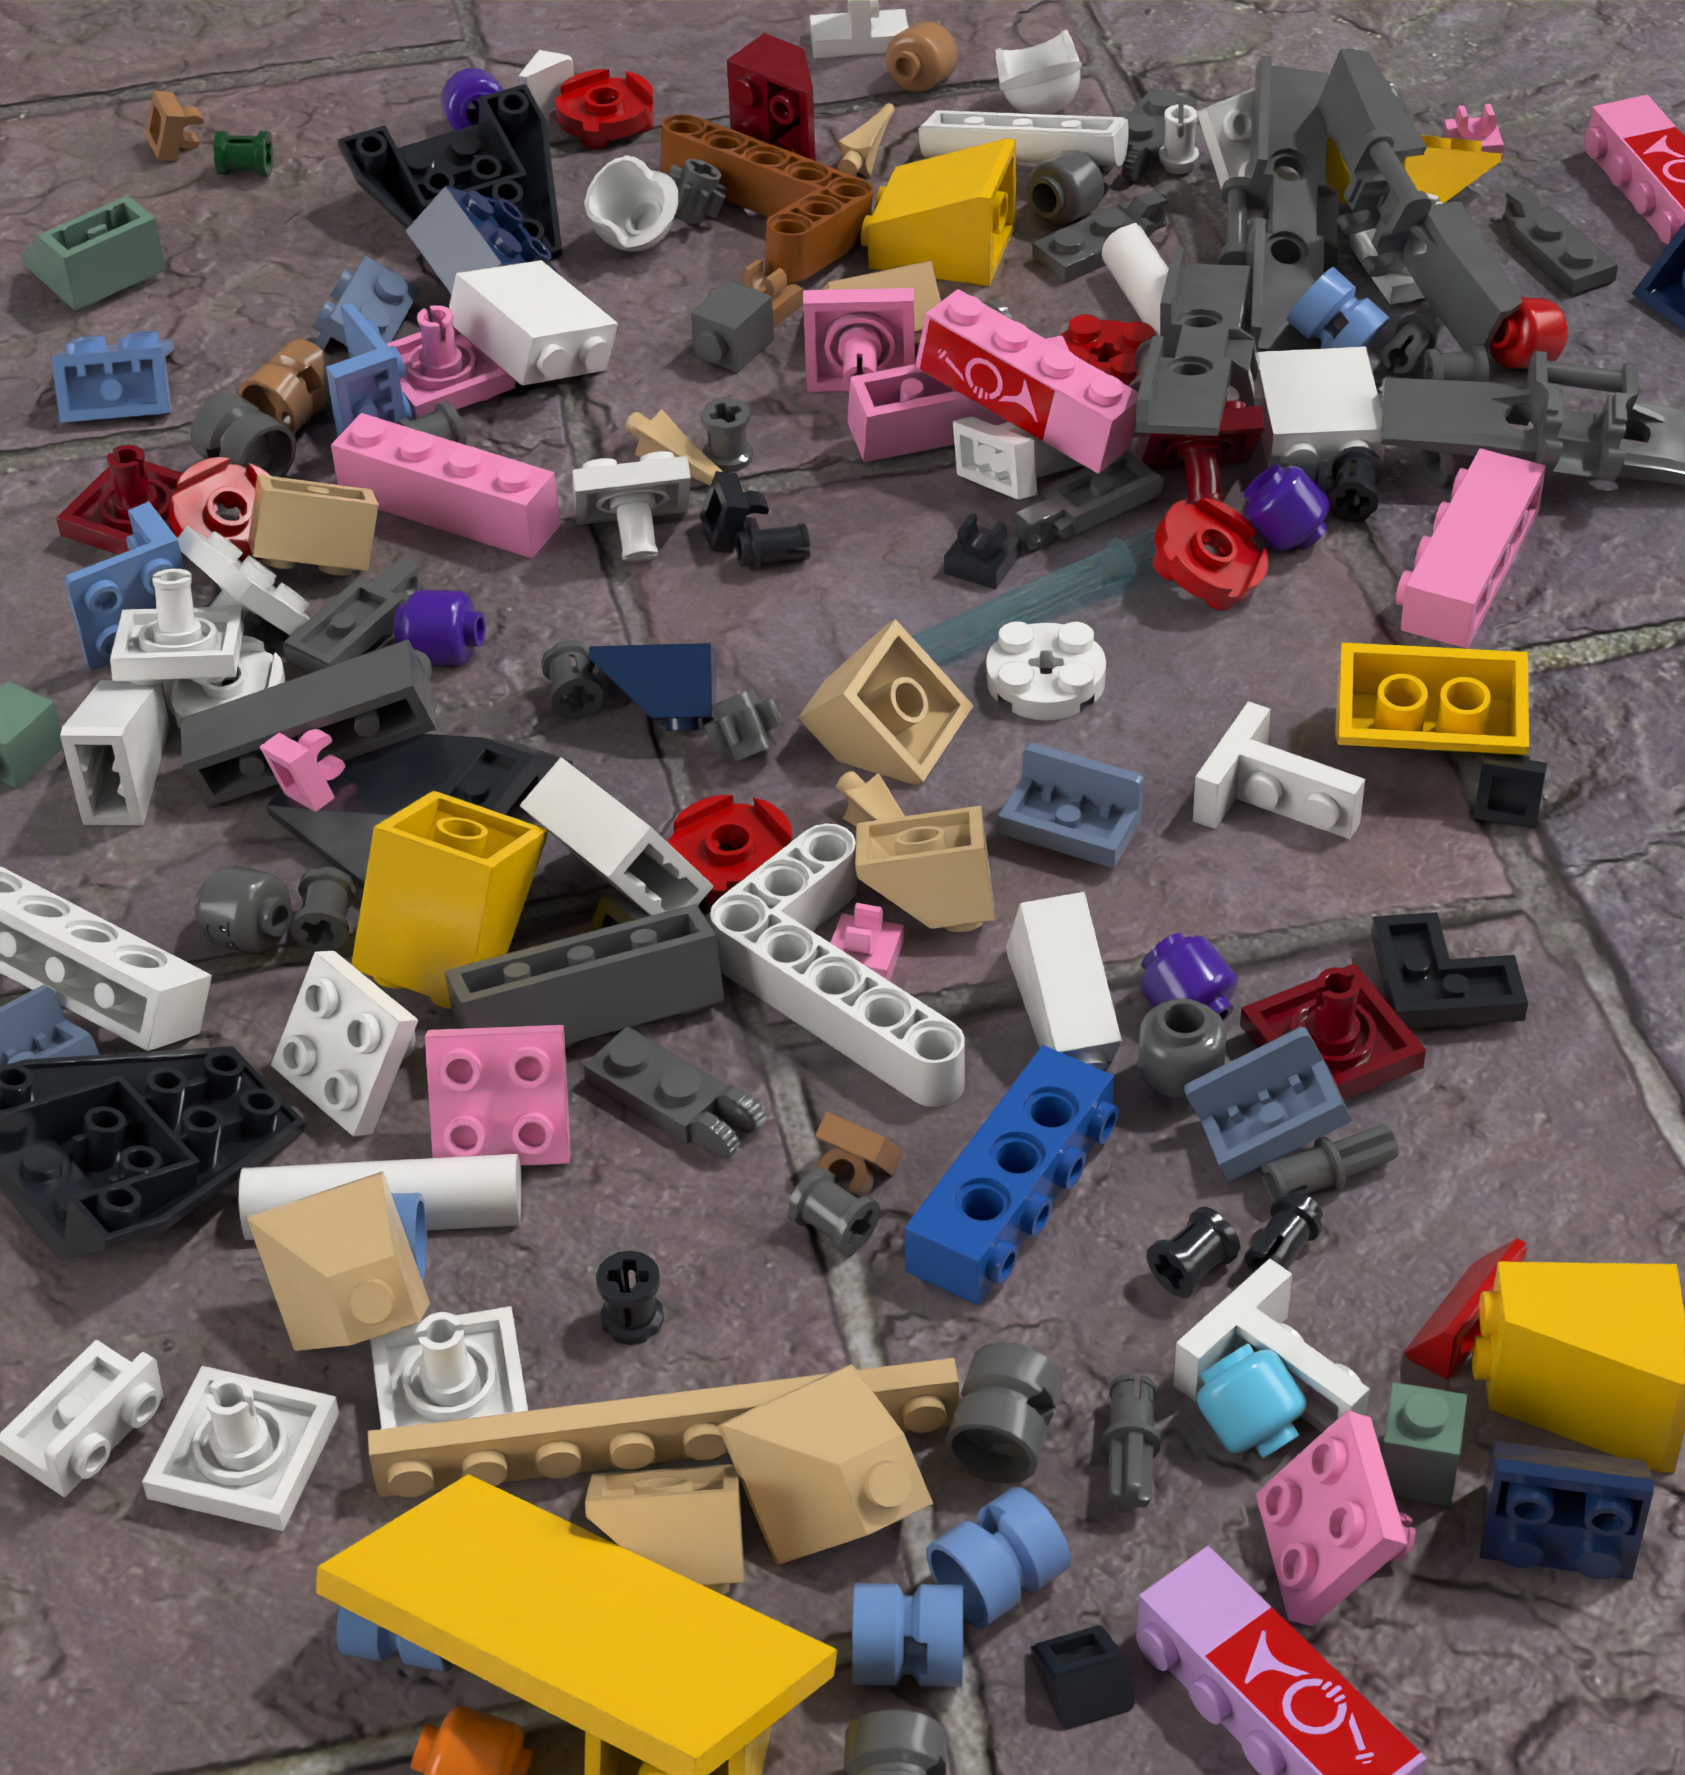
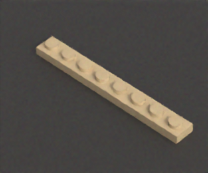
[368,1358,959,1498]

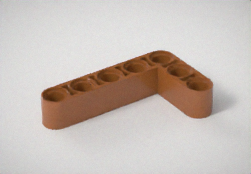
[660,114,873,283]

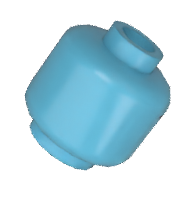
[1196,1343,1307,1459]

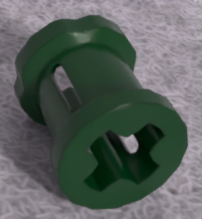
[214,130,273,177]

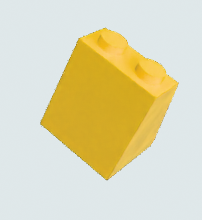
[861,138,1016,287]
[351,790,548,1009]
[1472,1262,1685,1473]

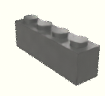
[181,639,436,808]
[444,904,725,1048]

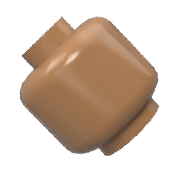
[885,21,958,93]

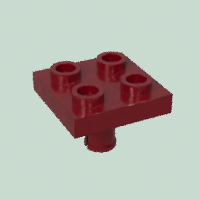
[1135,401,1264,505]
[56,444,183,555]
[1240,963,1426,1101]

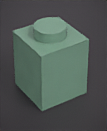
[0,681,63,789]
[1382,1382,1467,1507]

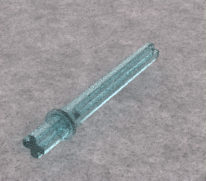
[911,525,1158,663]

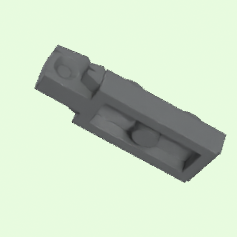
[1503,187,1618,296]
[1032,191,1168,283]
[1015,450,1164,551]
[283,558,423,673]

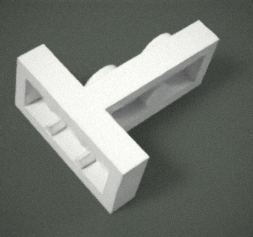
[809,0,908,58]
[953,416,1082,500]
[1193,701,1365,839]
[1173,1259,1370,1433]

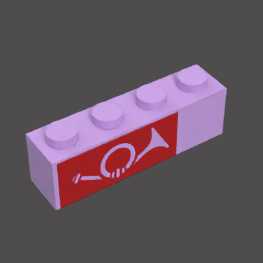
[1136,1546,1427,1775]

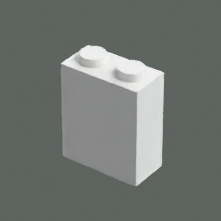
[449,260,618,385]
[1253,347,1385,476]
[520,757,714,916]

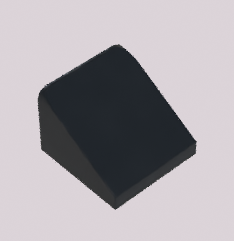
[1030,1625,1134,1728]

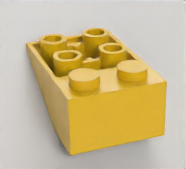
[1326,135,1502,204]

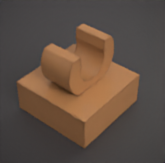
[145,91,204,161]
[741,259,803,327]
[815,1111,904,1197]

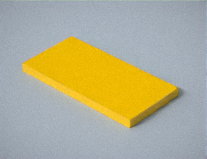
[316,1474,837,1775]

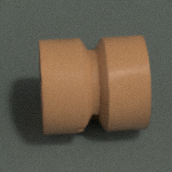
[237,339,334,434]

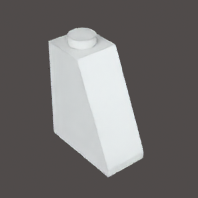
[60,680,170,826]
[1006,892,1122,1070]

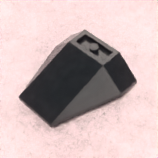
[338,84,562,258]
[266,734,573,890]
[0,1046,305,1261]

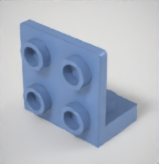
[326,303,412,437]
[51,331,174,423]
[64,502,185,670]

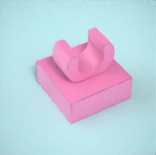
[1442,104,1504,162]
[259,729,345,812]
[830,903,904,981]

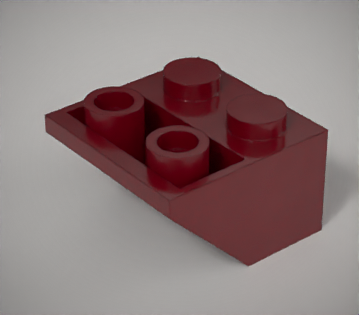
[726,33,816,161]

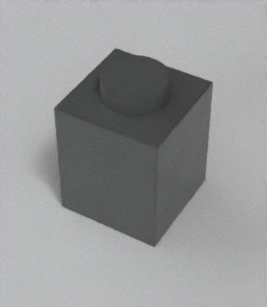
[691,280,774,373]

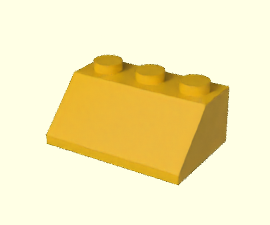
[1335,642,1529,755]

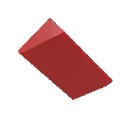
[1405,1238,1527,1380]

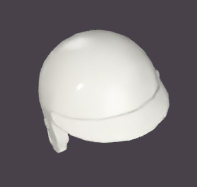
[995,29,1082,115]
[584,155,678,252]

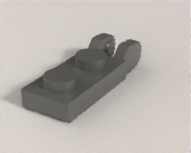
[1097,88,1196,182]
[583,1026,767,1159]

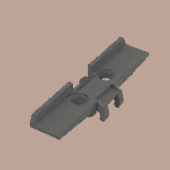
[1318,48,1522,352]
[1219,56,1339,352]
[1128,246,1260,436]
[1381,351,1685,485]

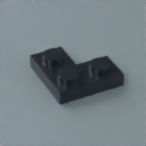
[1371,912,1528,1029]

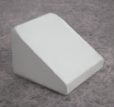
[518,50,574,114]

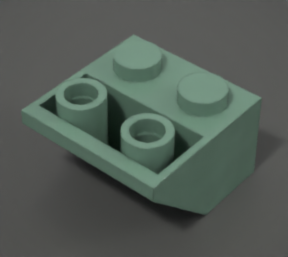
[21,195,166,311]

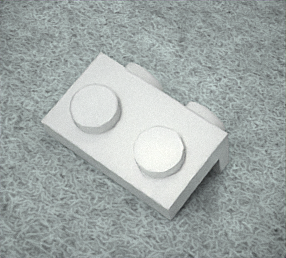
[0,1340,164,1498]

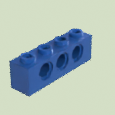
[904,1045,1119,1305]

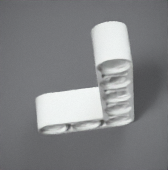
[710,823,965,1107]

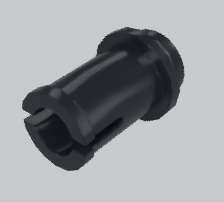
[735,523,810,571]
[1244,1192,1323,1273]

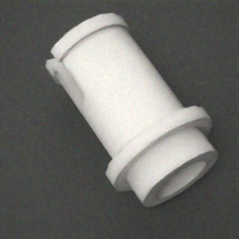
[1159,105,1199,174]

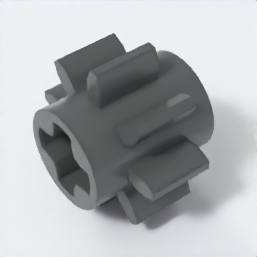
[668,159,728,224]
[704,688,784,762]

